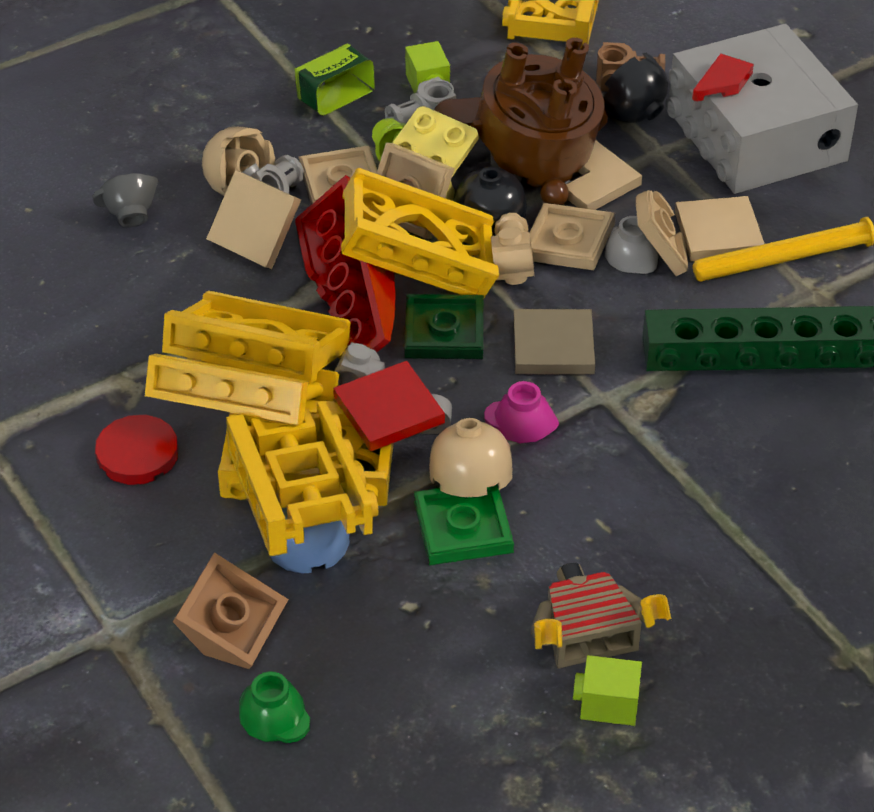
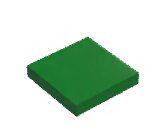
[414,484,514,565]

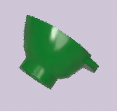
[239,672,310,743]

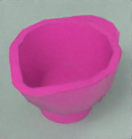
[484,381,559,444]

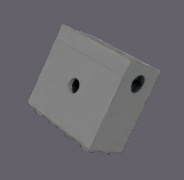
[666,23,858,194]

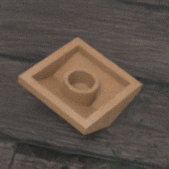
[173,553,289,669]

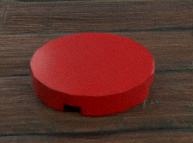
[95,415,178,485]

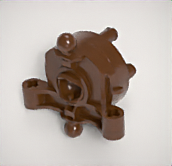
[434,38,608,205]

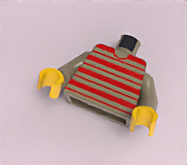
[531,563,672,668]

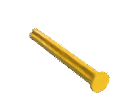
[693,217,874,282]

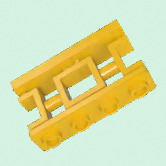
[226,401,378,556]

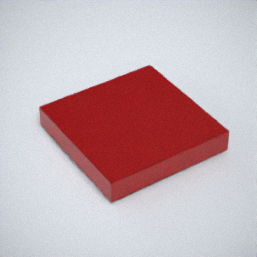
[333,361,445,452]

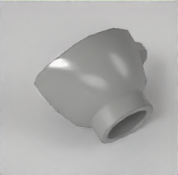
[605,216,659,274]

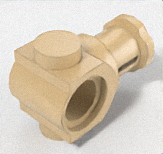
[491,213,534,285]

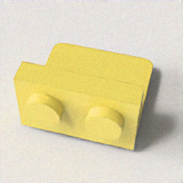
[393,106,479,201]

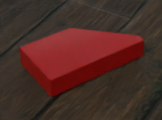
[692,53,754,102]

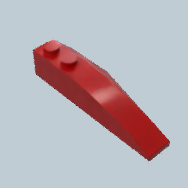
[295,175,396,353]

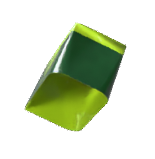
[295,43,375,115]

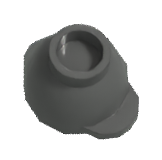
[92,173,158,227]

